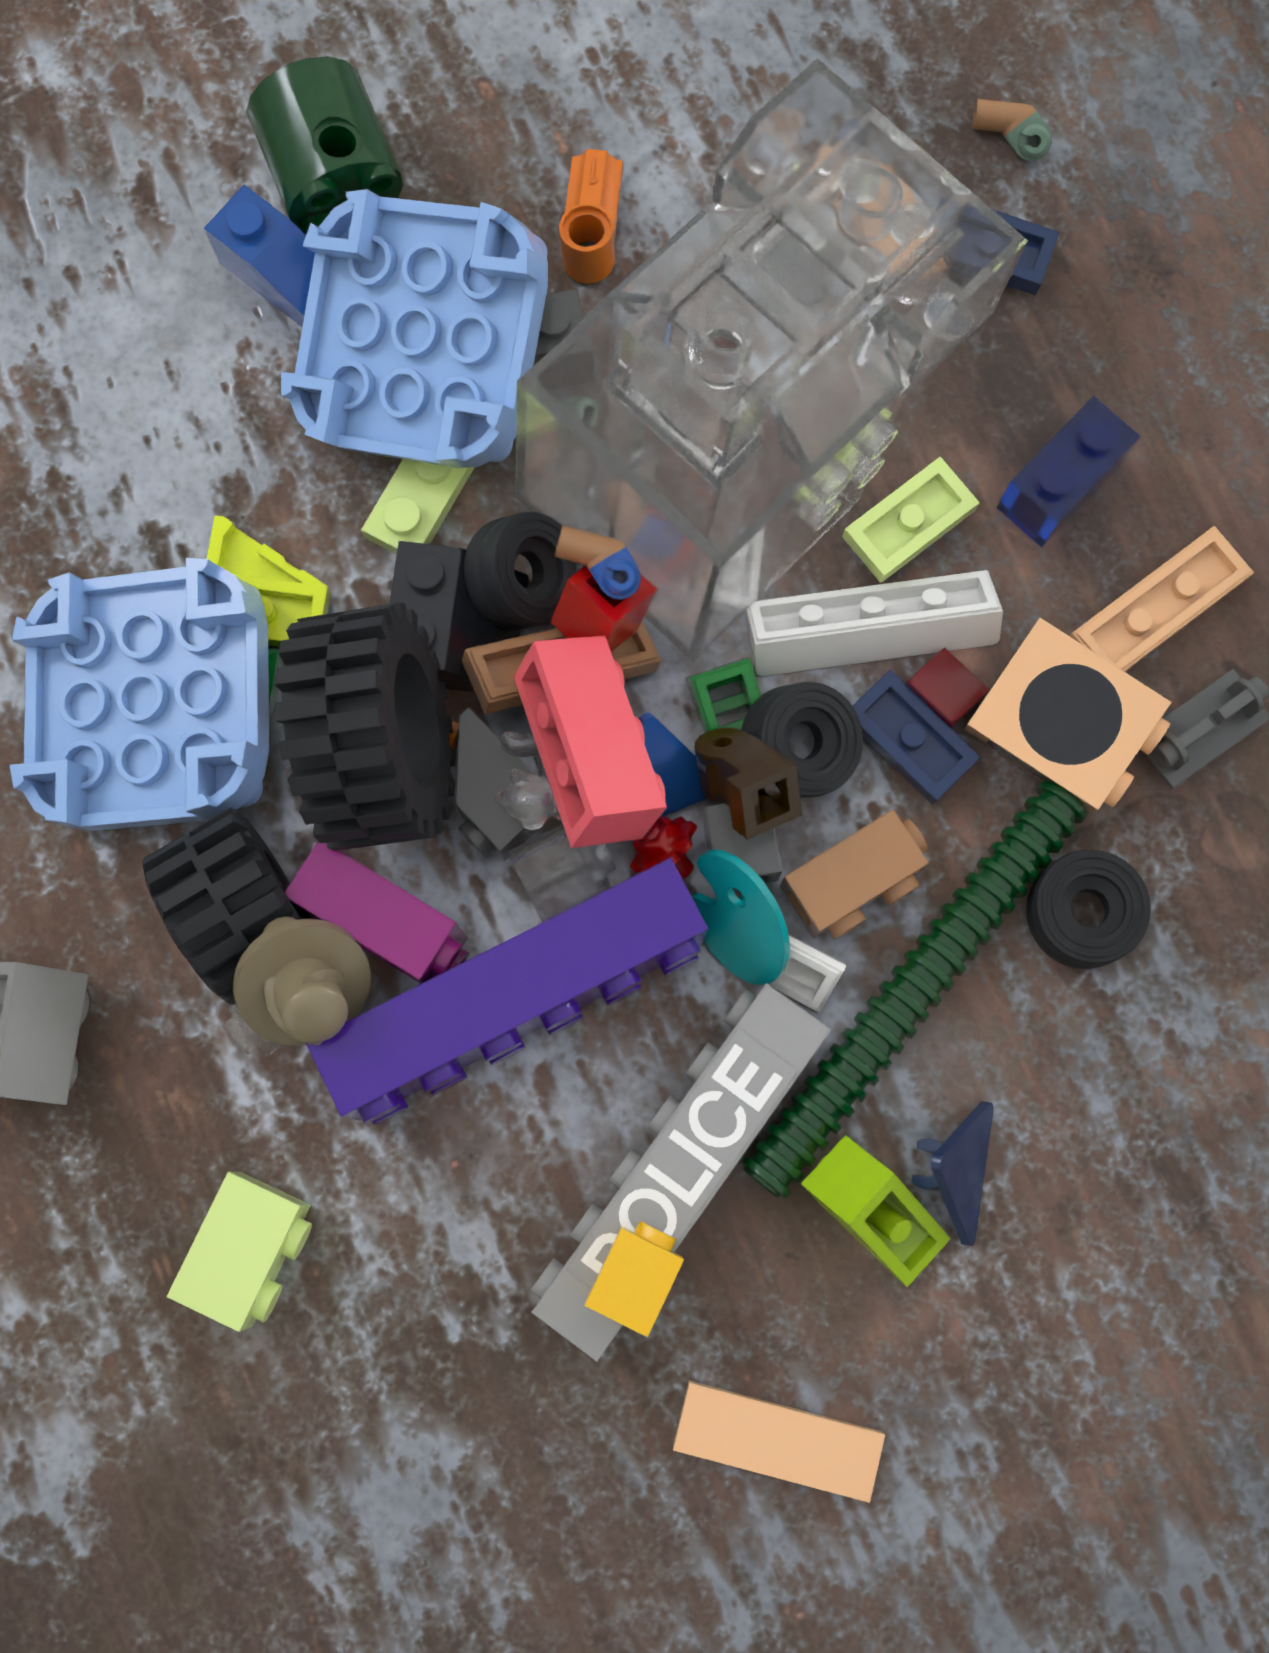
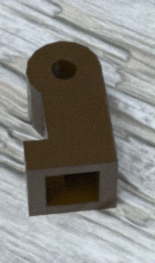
[694,728,802,840]

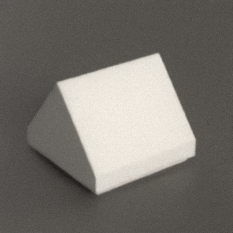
[768,934,846,1013]

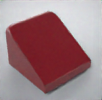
[906,648,990,729]

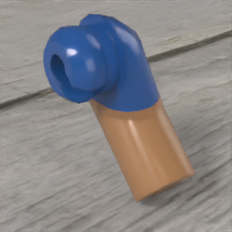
[554,525,641,599]

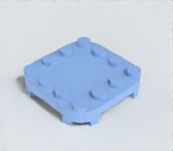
[281,189,548,468]
[10,558,269,831]

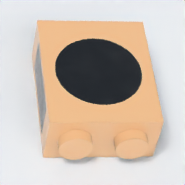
[964,618,1172,813]

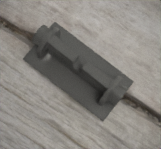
[1143,668,1269,789]

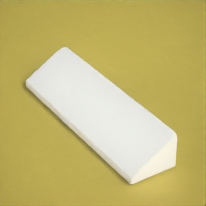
[745,570,1003,676]

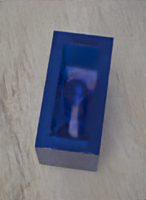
[996,396,1141,547]

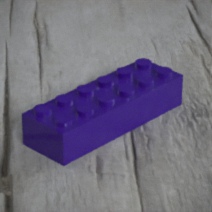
[306,858,708,1125]

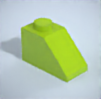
[801,1135,951,1287]

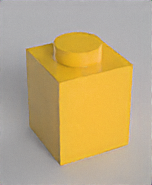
[584,1221,684,1338]

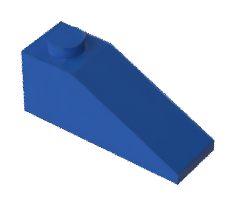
[204,184,315,327]

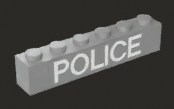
[530,983,831,1362]

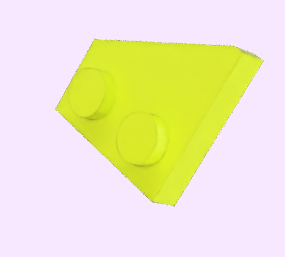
[207,515,331,647]

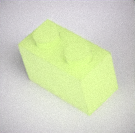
[167,1172,312,1332]

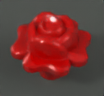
[630,815,697,879]

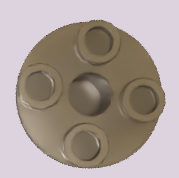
[233,917,371,1045]

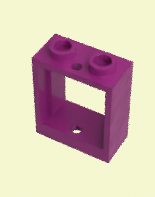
[285,842,469,984]

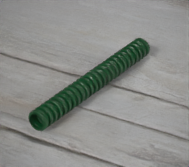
[740,781,1087,1199]

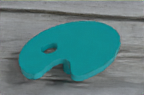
[691,849,790,985]

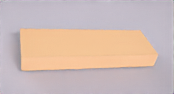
[1070,526,1254,672]
[673,1380,885,1503]

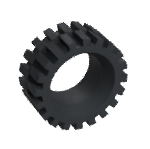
[275,602,455,851]

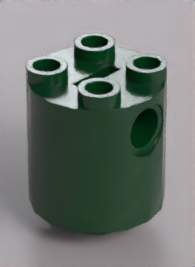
[246,56,403,235]

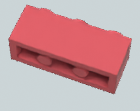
[513,636,667,848]

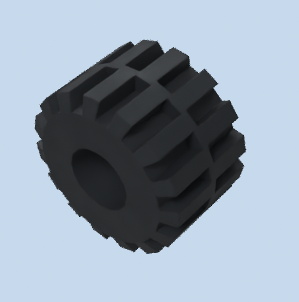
[142,807,310,1005]

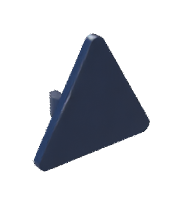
[911,1101,994,1246]

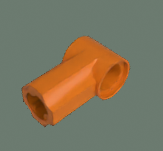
[559,149,623,284]

